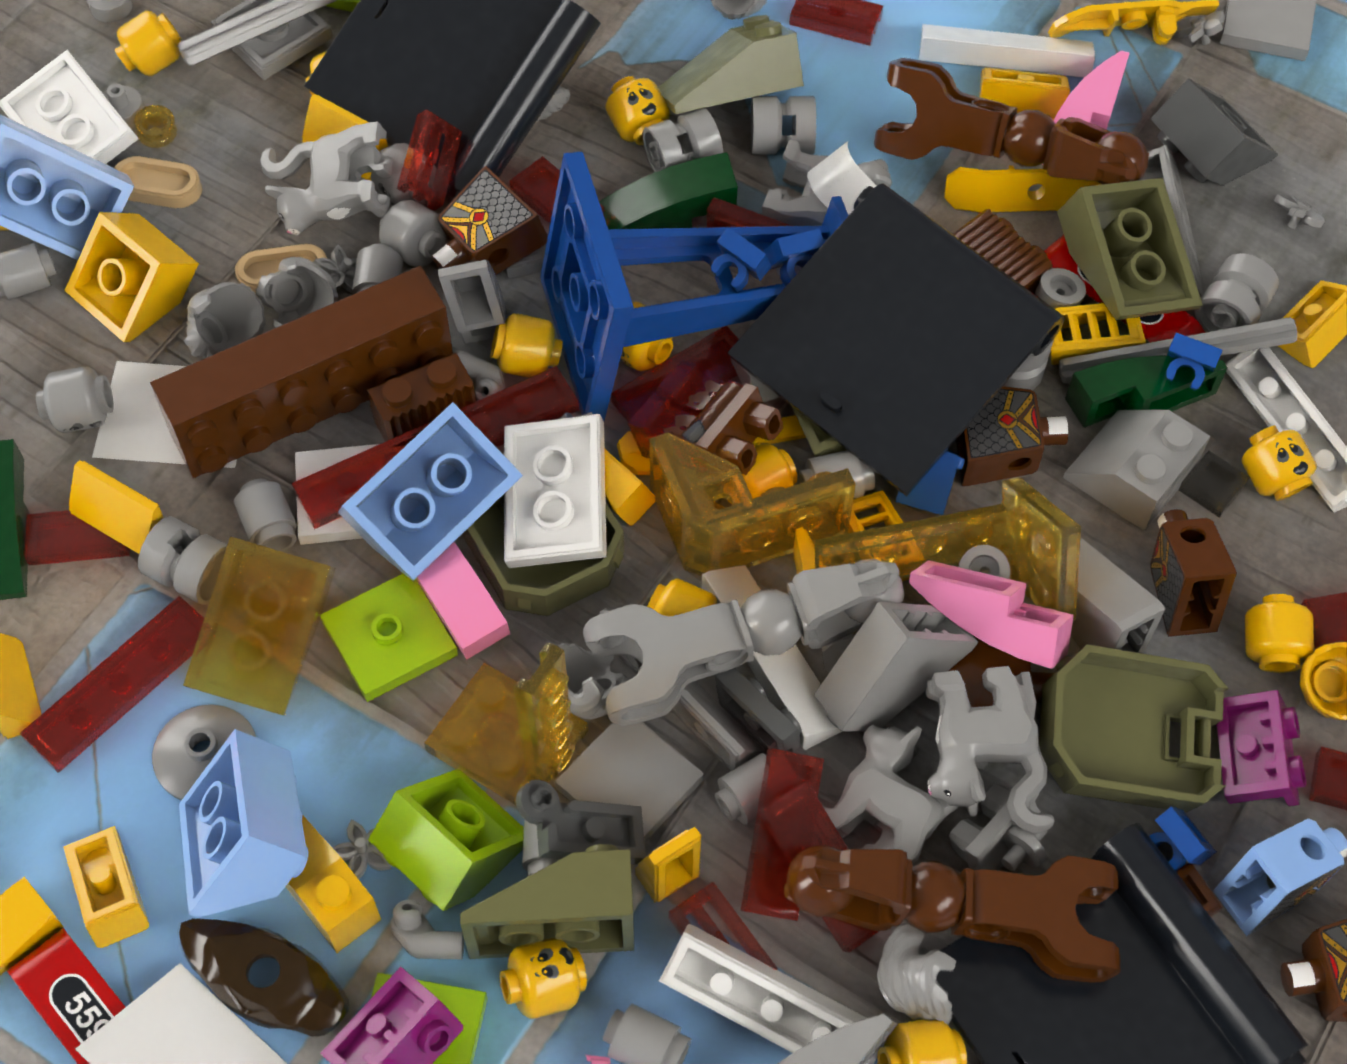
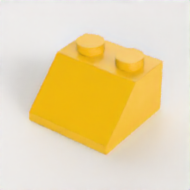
[64,212,199,342]

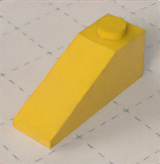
[286,816,381,953]

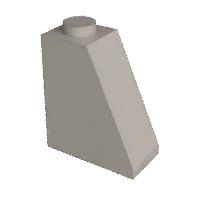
[1032,538,1166,654]
[814,601,978,732]

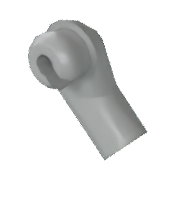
[457,350,506,408]
[390,900,464,960]

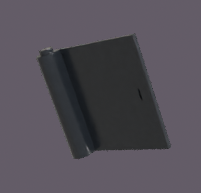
[304,0,601,198]
[727,183,1065,497]
[937,823,1309,1064]

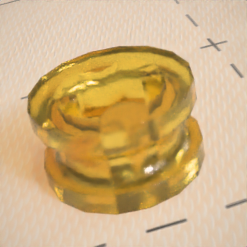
[134,105,177,148]

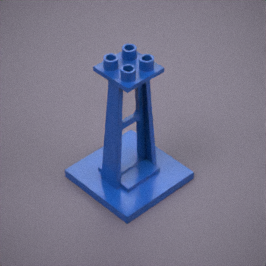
[540,152,850,421]

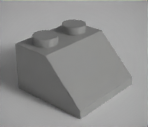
[1063,410,1210,531]

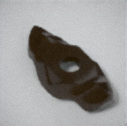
[179,919,350,1037]

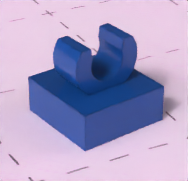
[711,227,772,292]
[763,228,824,286]
[1166,333,1223,391]
[1149,806,1217,871]

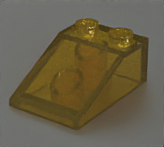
[183,536,336,716]

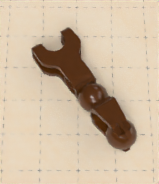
[873,58,1149,185]
[784,845,1121,982]

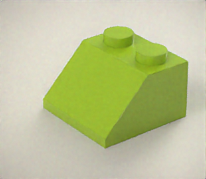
[368,768,524,911]

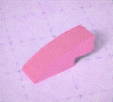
[1042,51,1130,165]
[416,542,510,660]
[909,560,1074,669]

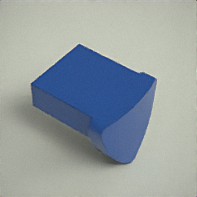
[895,450,965,516]

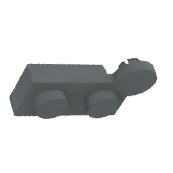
[714,668,816,780]
[516,780,646,865]

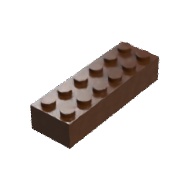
[150,266,453,478]

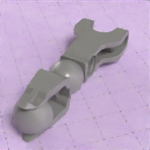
[583,559,904,726]

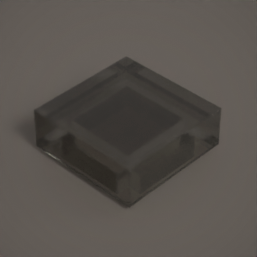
[1179,450,1250,518]

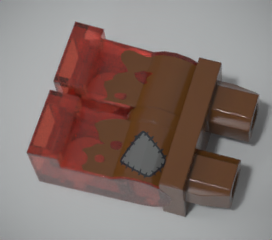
[628,359,784,482]

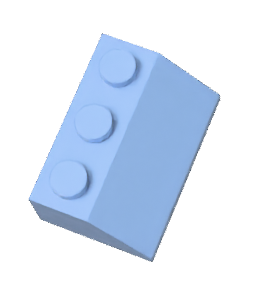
[0,114,134,260]
[338,402,523,581]
[179,729,309,918]

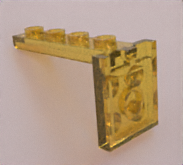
[815,477,1081,621]
[424,643,588,805]

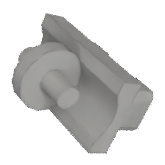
[949,782,1047,871]

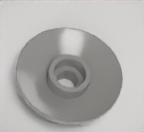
[152,705,257,800]

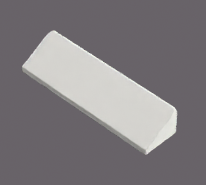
[919,24,1095,78]
[1225,347,1347,513]
[701,565,843,750]
[659,924,886,1064]

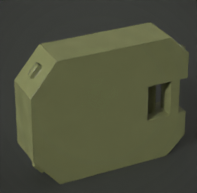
[462,494,624,616]
[1039,644,1229,813]

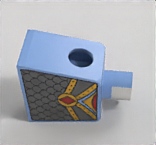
[1213,819,1347,936]

